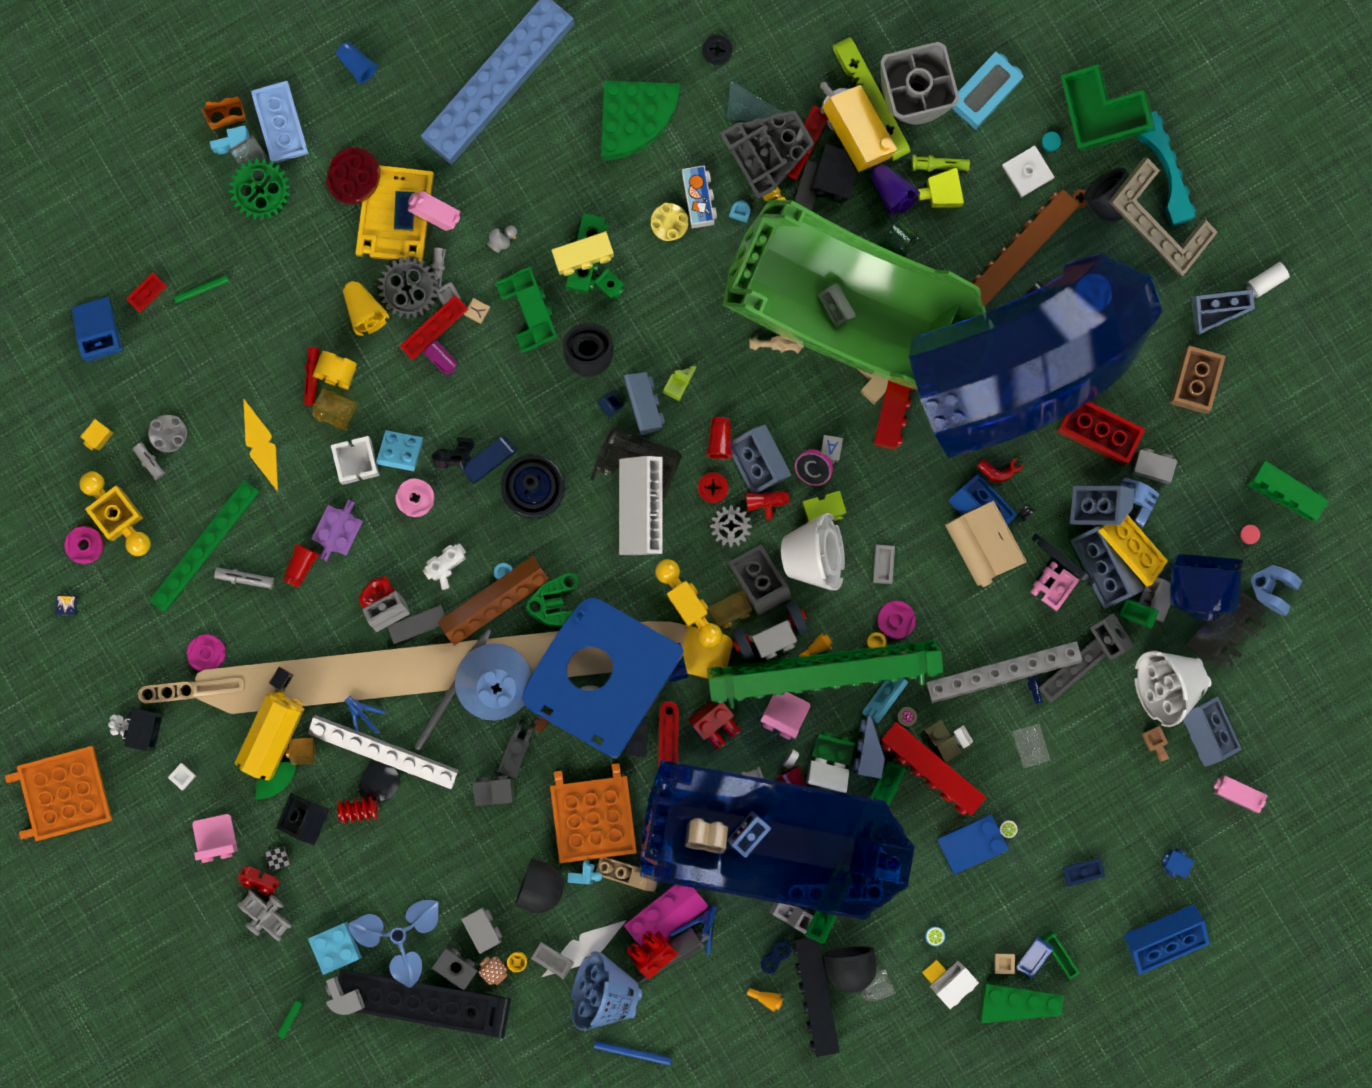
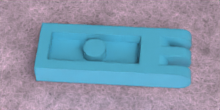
[863,678,908,723]

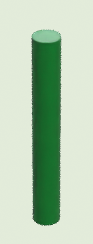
[174,275,229,304]

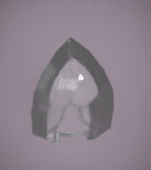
[862,969,896,1001]

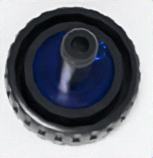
[501,455,565,520]

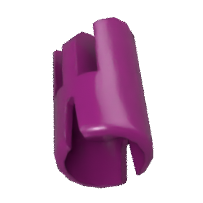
[424,341,457,375]

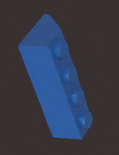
[1123,904,1210,975]

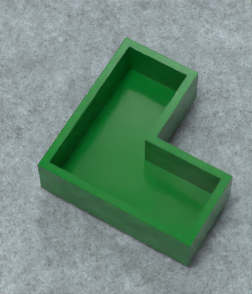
[1061,65,1156,152]

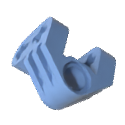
[1118,477,1159,529]
[1251,565,1302,616]

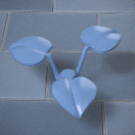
[348,900,439,987]

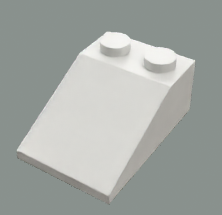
[805,758,849,793]

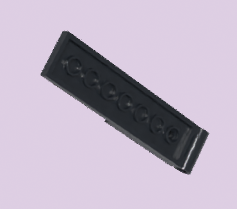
[338,969,511,1038]

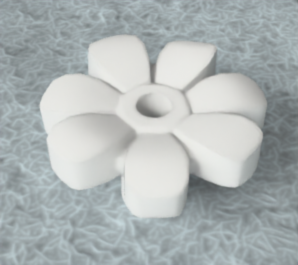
[108,715,129,736]

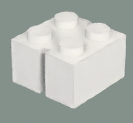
[331,436,380,485]

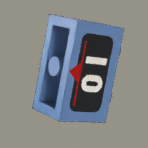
[727,811,771,858]

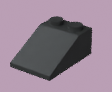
[728,545,792,616]

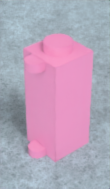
[408,191,460,231]
[1213,775,1268,813]

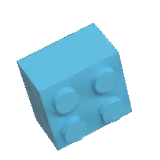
[308,922,362,975]

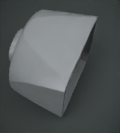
[880,42,959,125]

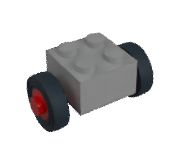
[731,601,809,661]

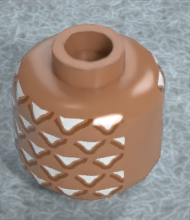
[479,956,507,986]

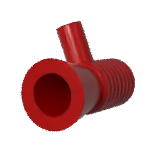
[745,491,789,519]

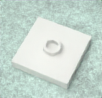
[1002,146,1055,198]

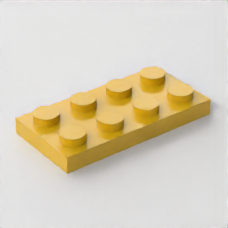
[1098,515,1168,587]

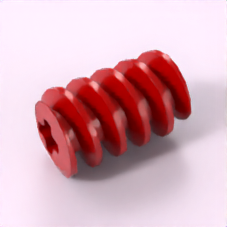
[337,796,379,824]

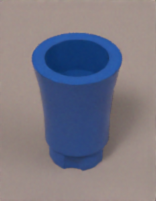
[336,42,378,84]

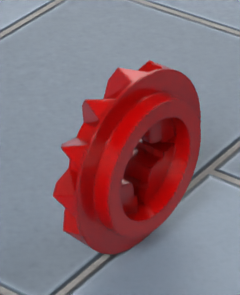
[698,472,728,503]

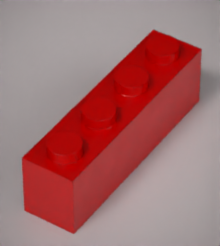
[873,380,913,450]

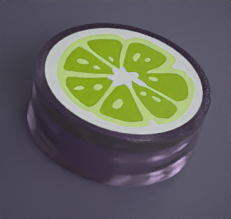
[998,820,1018,839]

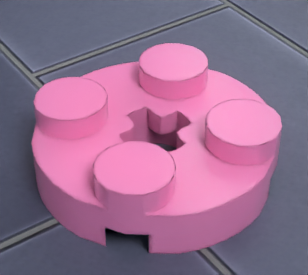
[396,479,435,517]

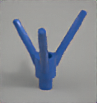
[344,696,385,734]
[669,905,717,955]

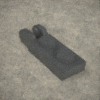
[497,722,534,779]

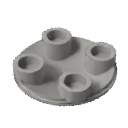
[148,414,187,452]

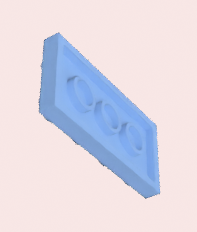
[251,81,309,164]

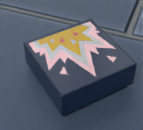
[56,595,77,615]

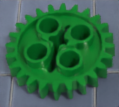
[228,158,291,220]

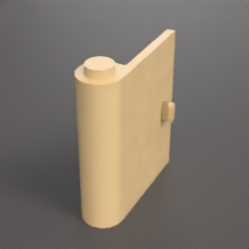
[945,501,1027,587]

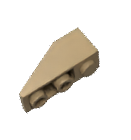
[596,857,660,892]

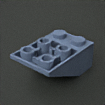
[853,717,885,778]

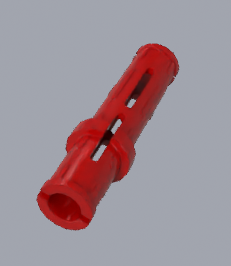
[303,347,320,406]

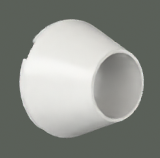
[781,513,845,591]

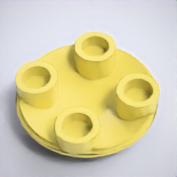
[651,203,688,241]

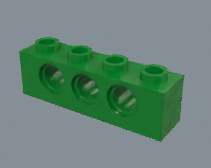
[566,213,609,295]

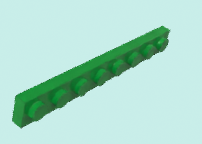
[149,480,260,613]

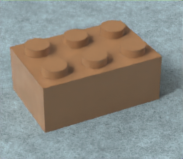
[1169,346,1226,414]

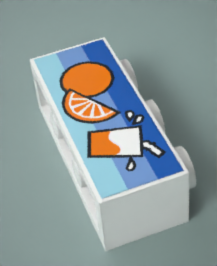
[682,165,717,228]

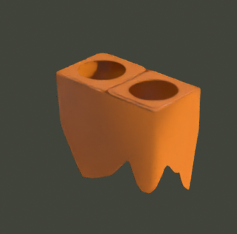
[202,96,246,130]

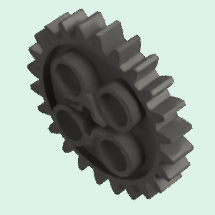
[378,256,440,319]

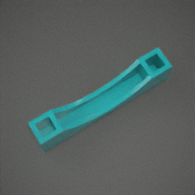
[1137,111,1196,228]

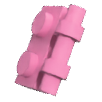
[1030,561,1079,611]

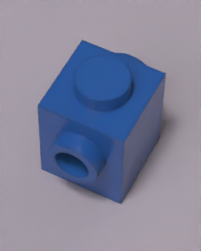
[1161,849,1194,878]

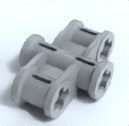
[237,890,292,941]

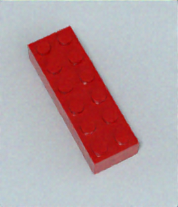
[879,722,987,816]

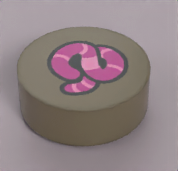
[897,707,917,726]

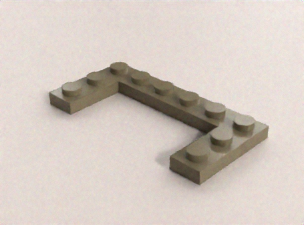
[1109,157,1218,276]

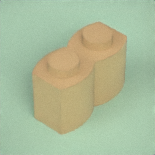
[685,818,728,853]

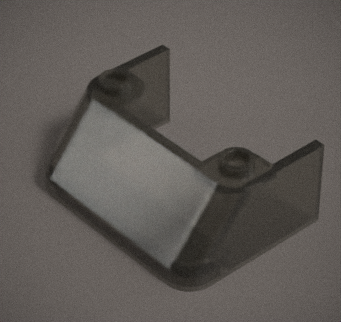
[590,428,682,506]

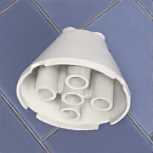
[1135,651,1211,727]

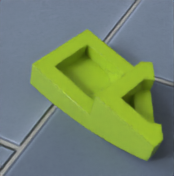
[662,366,696,401]

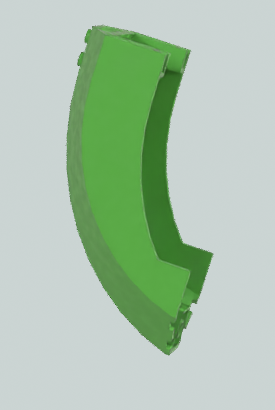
[723,200,994,394]

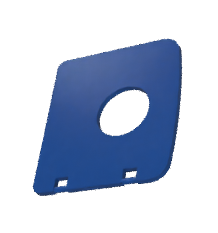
[523,598,683,758]

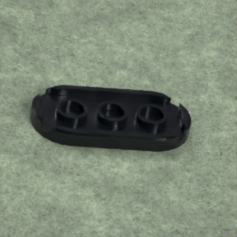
[1031,533,1096,587]

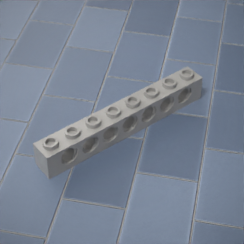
[927,641,1082,703]

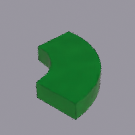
[255,762,297,799]

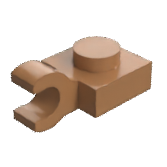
[1141,726,1169,762]

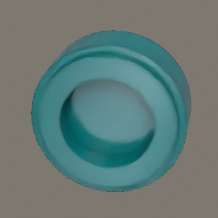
[1041,132,1061,152]

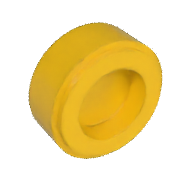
[867,632,886,648]

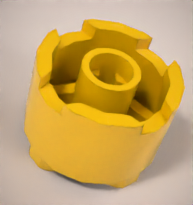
[313,351,357,390]

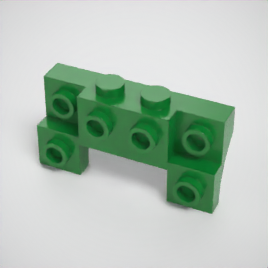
[495,267,558,353]

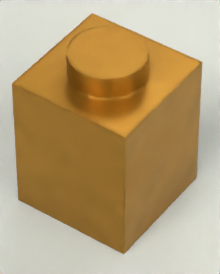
[286,738,316,765]

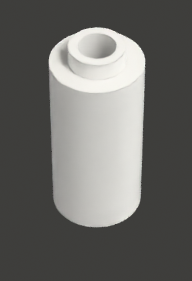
[1246,262,1289,298]

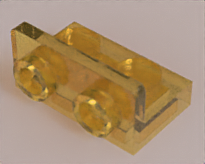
[313,389,358,430]
[708,590,753,629]

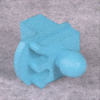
[567,860,602,884]

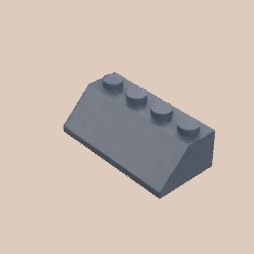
[1070,525,1145,609]

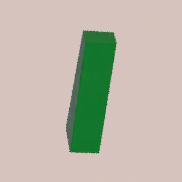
[1041,930,1080,980]

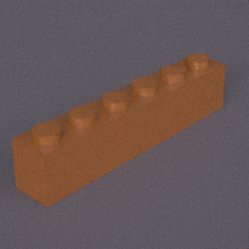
[438,556,549,646]

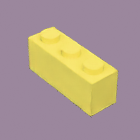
[552,232,614,276]

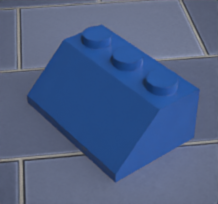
[948,473,1017,525]

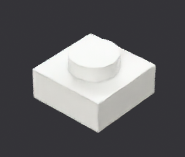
[954,725,973,748]
[168,763,196,791]

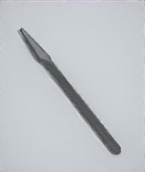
[415,629,491,750]

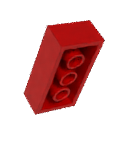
[1056,395,1145,466]

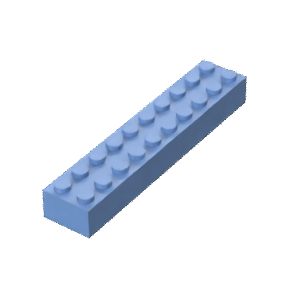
[421,0,575,165]

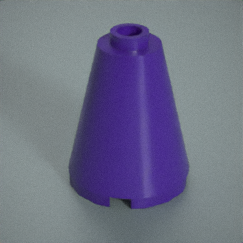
[870,164,920,217]

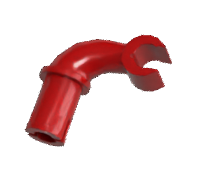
[977,458,1023,483]

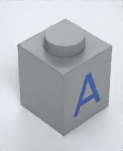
[821,435,843,465]

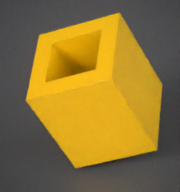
[80,419,114,451]

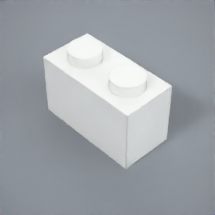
[930,961,979,1009]

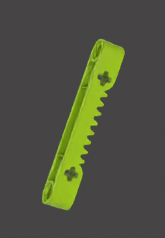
[832,37,910,161]

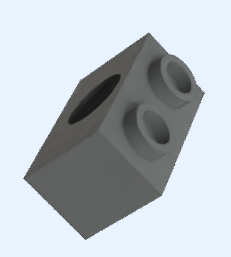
[1090,613,1134,661]
[432,947,479,990]

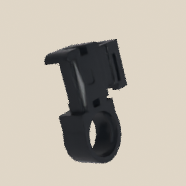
[431,437,475,469]

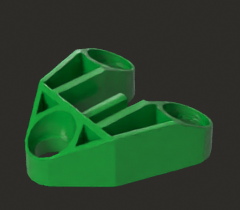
[526,573,578,628]

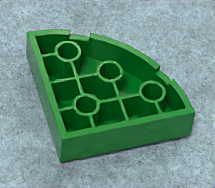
[601,81,680,161]

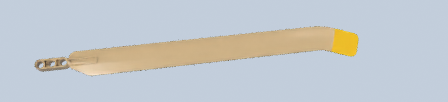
[138,621,733,714]

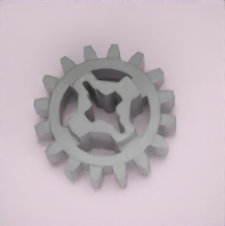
[710,506,752,548]

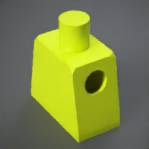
[918,168,964,208]

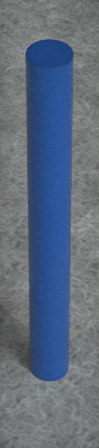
[594,1041,671,1066]

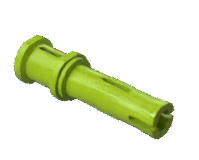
[911,154,970,172]

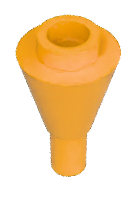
[799,633,833,657]
[747,988,783,1012]

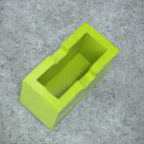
[802,491,846,522]

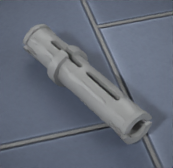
[214,567,274,589]

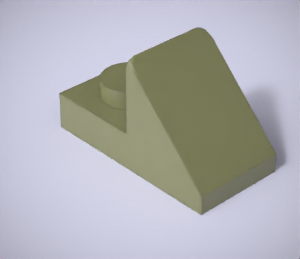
[924,720,962,763]

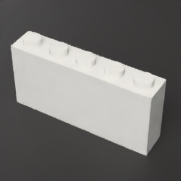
[619,456,662,555]

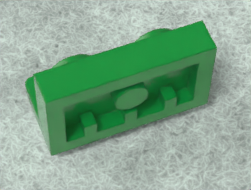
[812,731,856,766]

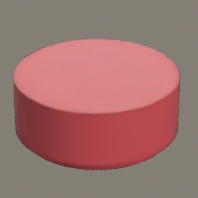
[1240,525,1260,544]

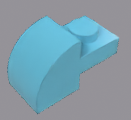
[210,125,249,156]

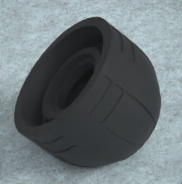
[1084,168,1138,221]
[563,323,614,377]
[515,858,564,913]
[824,946,877,993]

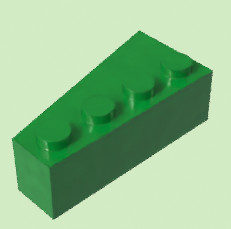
[1246,461,1328,522]
[978,982,1064,1023]

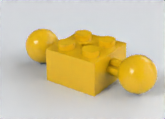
[79,471,151,556]
[655,559,723,648]

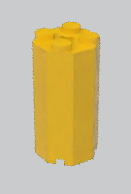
[234,690,304,781]

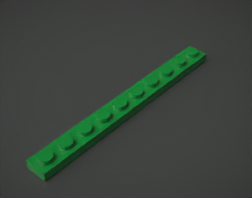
[805,761,906,944]

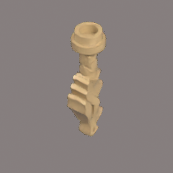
[749,335,804,354]

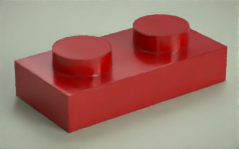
[126,272,168,313]

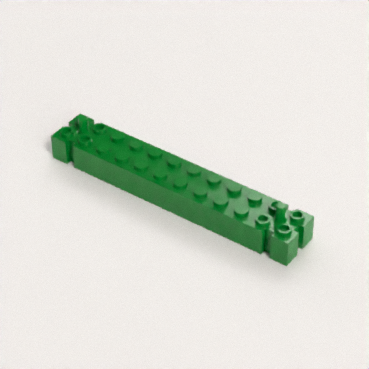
[707,640,943,709]

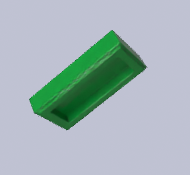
[1119,599,1159,628]
[277,999,305,1039]

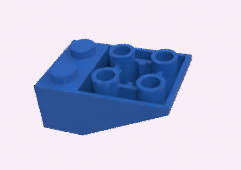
[72,297,124,362]

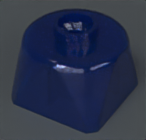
[1170,554,1244,620]

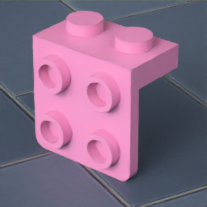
[760,692,810,740]
[193,814,238,863]

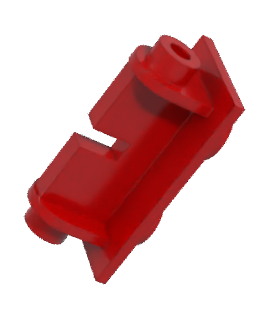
[238,866,280,896]

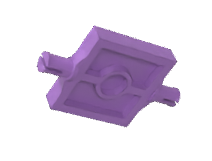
[311,500,363,561]

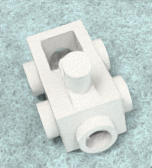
[422,543,466,590]

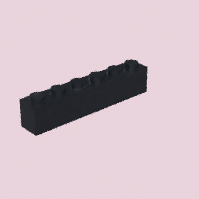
[791,937,840,1057]

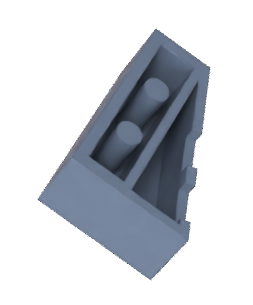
[1191,290,1255,334]

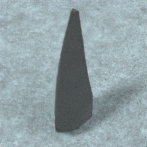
[636,927,710,984]

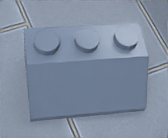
[624,372,665,435]
[731,424,791,494]
[1070,486,1134,525]
[1183,697,1242,767]

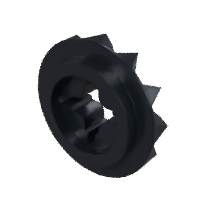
[702,35,732,65]

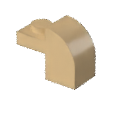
[858,369,888,405]

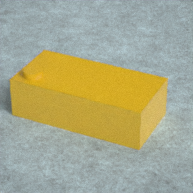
[822,85,897,172]

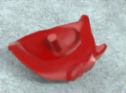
[359,576,396,609]

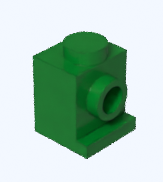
[594,268,625,301]

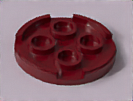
[326,147,380,204]

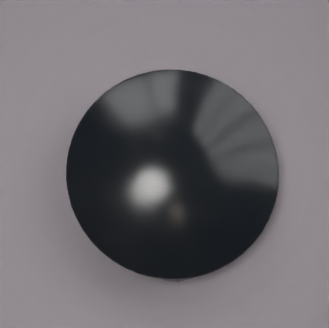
[361,762,400,801]

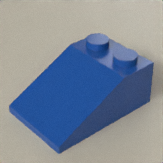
[937,814,1009,874]

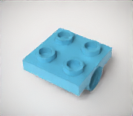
[377,430,423,471]

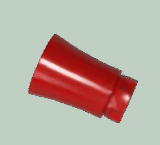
[706,417,732,459]
[283,543,320,588]

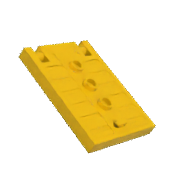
[356,165,434,263]

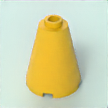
[343,281,389,336]

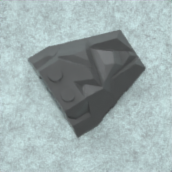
[720,110,815,200]

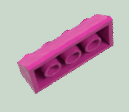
[624,876,709,946]

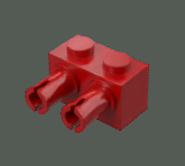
[688,701,741,750]
[627,931,678,980]

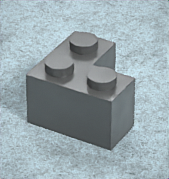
[473,775,515,806]

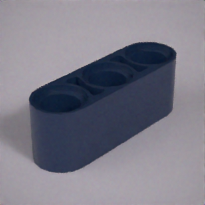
[461,435,517,484]

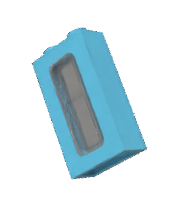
[952,51,1024,130]

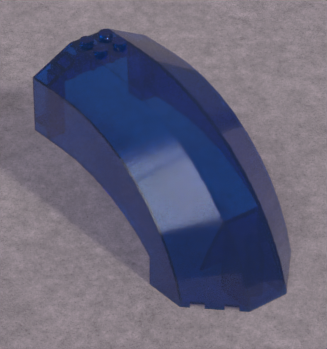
[909,253,1163,459]
[640,760,915,920]

